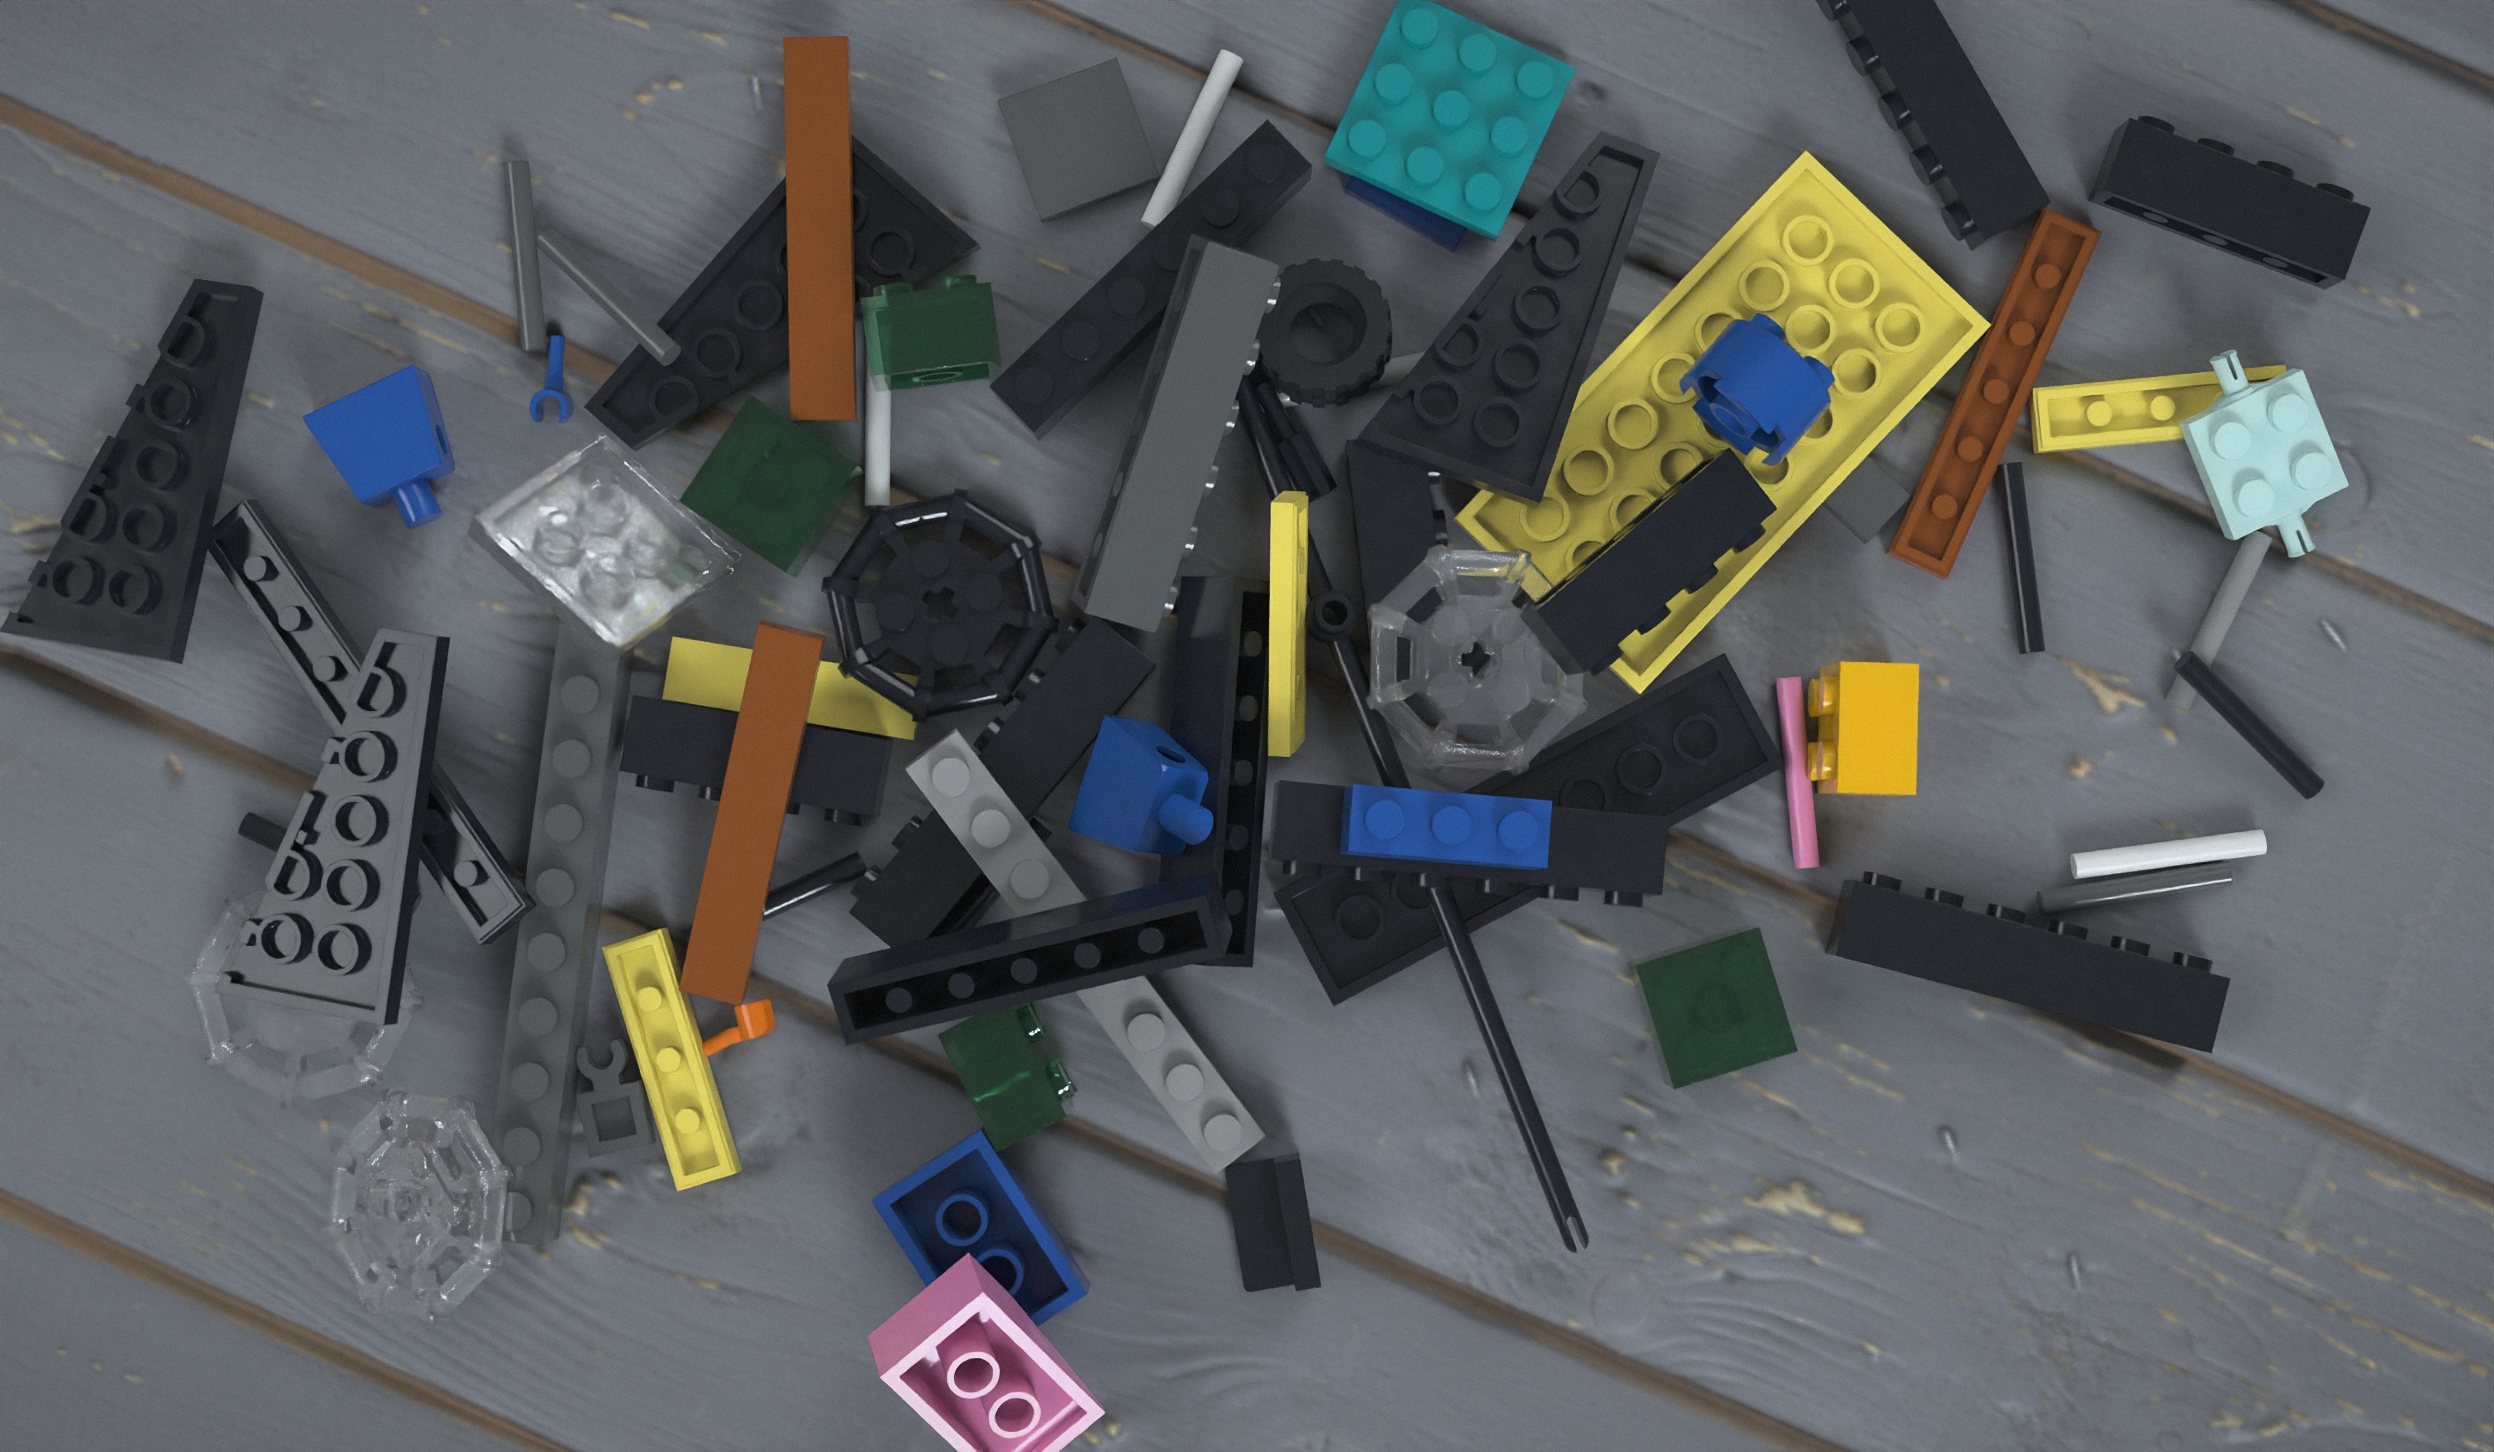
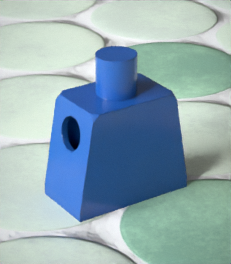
[303,364,455,529]
[1067,715,1214,856]

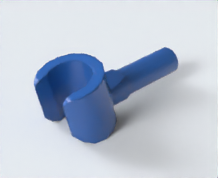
[529,335,574,424]

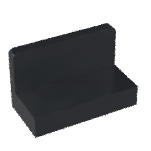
[1225,1153,1321,1292]

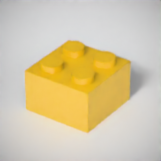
[1807,661,1919,796]

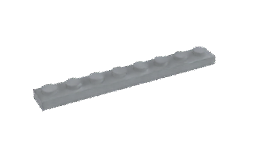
[904,728,1266,1175]

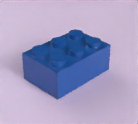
[872,1123,1091,1327]

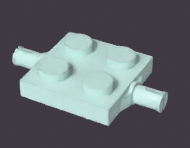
[2178,350,2349,558]

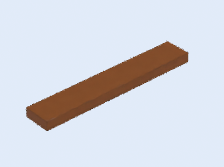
[783,36,857,423]
[1885,207,2102,580]
[679,620,826,1006]

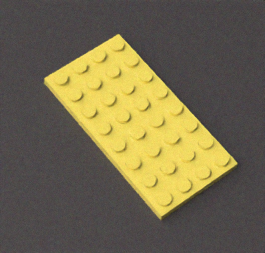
[1454,151,1991,695]

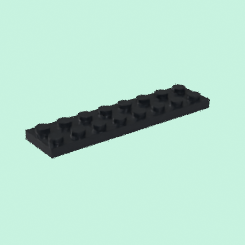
[1273,653,1785,1007]

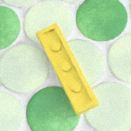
[2028,365,2286,454]
[1268,491,1308,757]
[662,636,919,741]
[602,927,742,1191]

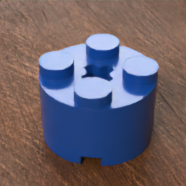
[1679,313,1835,466]

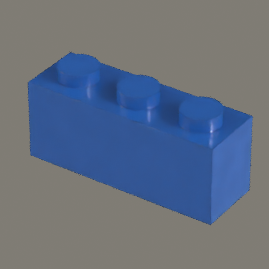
[1340,784,1552,870]

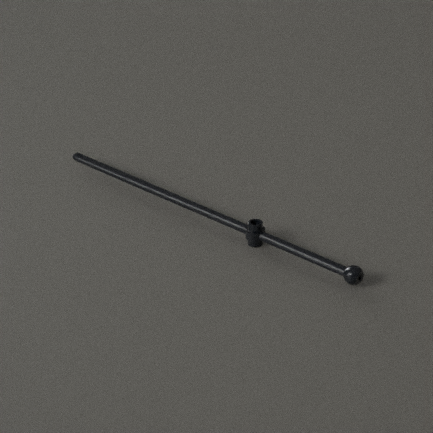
[1235,375,1589,1253]

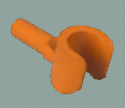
[702,999,775,1057]

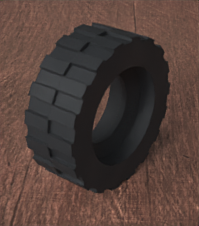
[1255,258,1393,408]

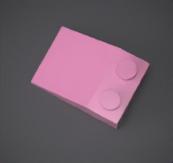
[868,1253,1105,1452]

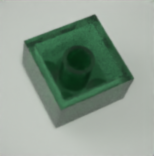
[860,274,1002,392]
[679,394,865,578]
[1627,925,1798,1089]
[937,1002,1078,1152]

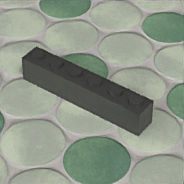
[1070,234,1281,633]

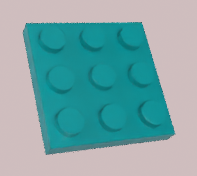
[1323,0,1576,242]

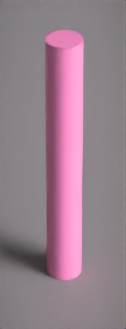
[1776,676,1820,869]

